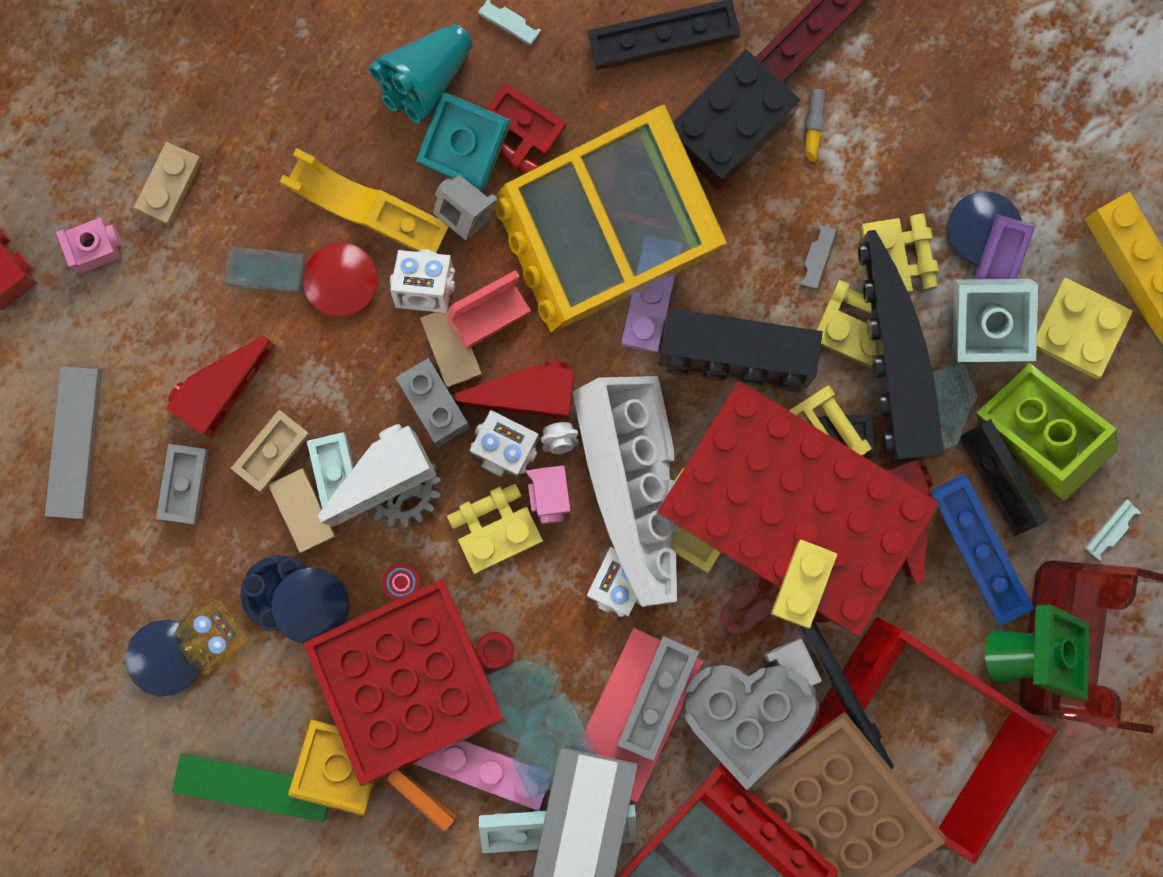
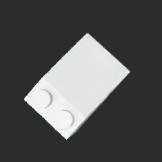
[318,424,437,527]

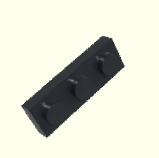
[958,419,1049,536]

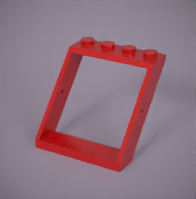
[795,616,1057,865]

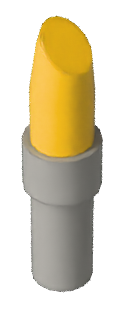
[805,89,825,162]

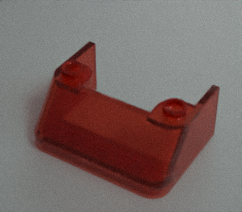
[1019,560,1163,734]

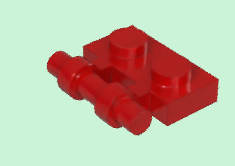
[486,82,567,173]

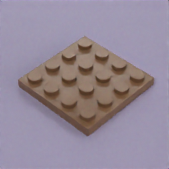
[751,712,946,877]

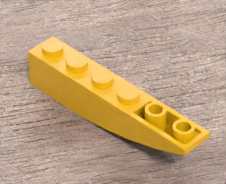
[1084,191,1163,345]

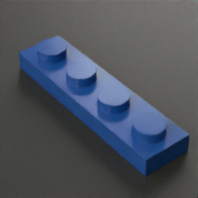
[929,474,1034,626]

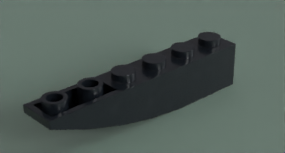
[858,230,944,463]

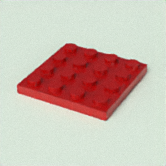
[303,578,506,787]

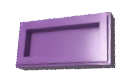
[974,214,1035,279]

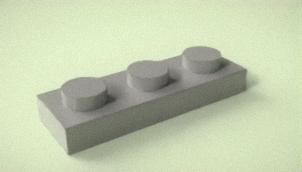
[617,636,699,761]

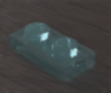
[224,246,306,294]

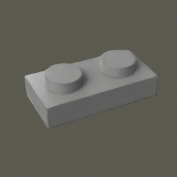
[156,444,209,525]

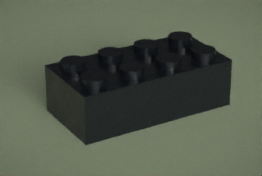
[659,308,823,392]

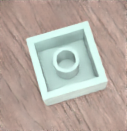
[952,279,1038,362]

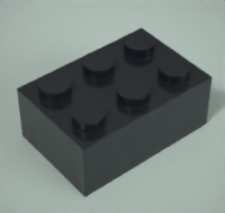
[673,49,800,190]

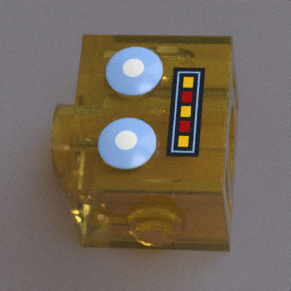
[175,598,249,675]

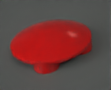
[303,243,378,317]

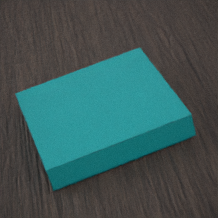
[416,92,512,191]

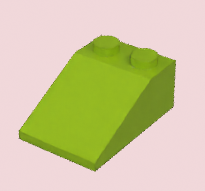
[976,363,1118,501]

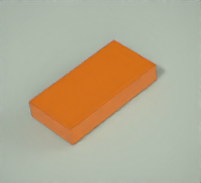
[387,768,457,831]

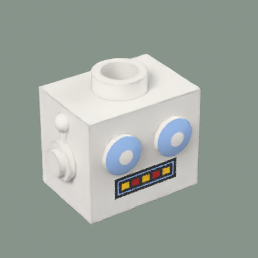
[390,250,455,313]
[470,410,540,478]
[587,547,641,617]

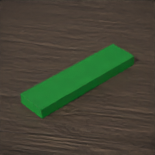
[172,753,328,822]

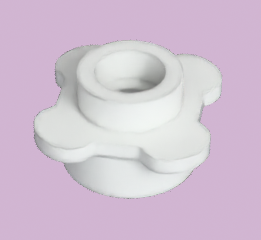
[541,422,579,454]

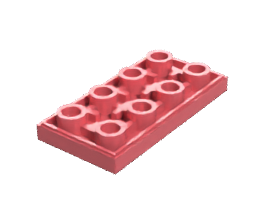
[576,627,703,802]

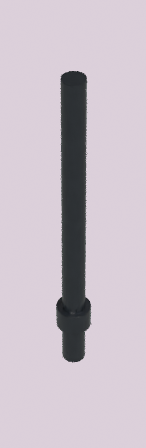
[799,619,894,769]

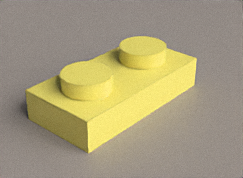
[771,539,837,629]

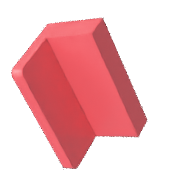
[446,270,531,350]

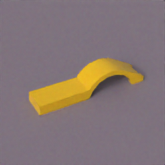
[280,148,449,253]

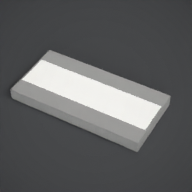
[532,747,638,877]

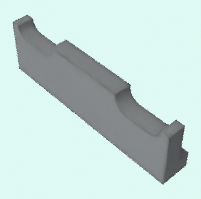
[799,225,838,291]

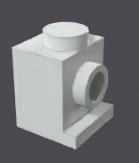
[763,638,822,692]

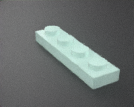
[479,805,637,853]

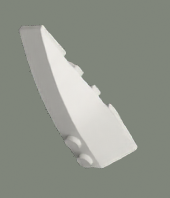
[572,376,677,607]

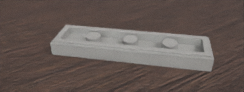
[45,366,101,520]

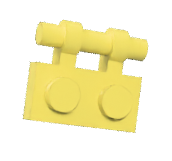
[860,214,939,294]
[447,483,543,574]

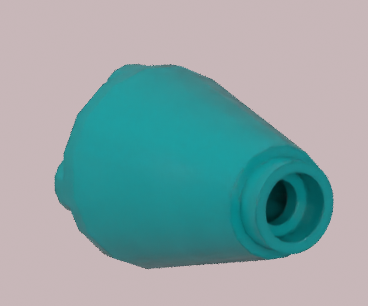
[368,24,473,124]

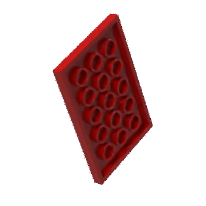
[657,380,939,637]

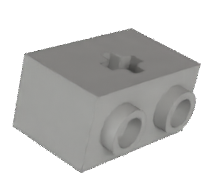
[395,358,470,447]

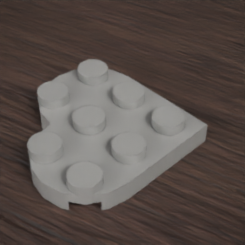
[685,665,819,790]

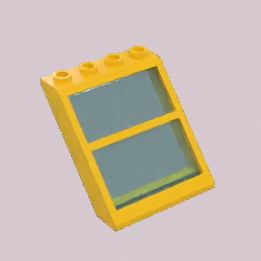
[494,105,727,333]

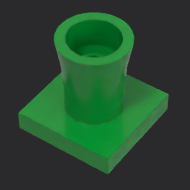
[985,605,1090,701]

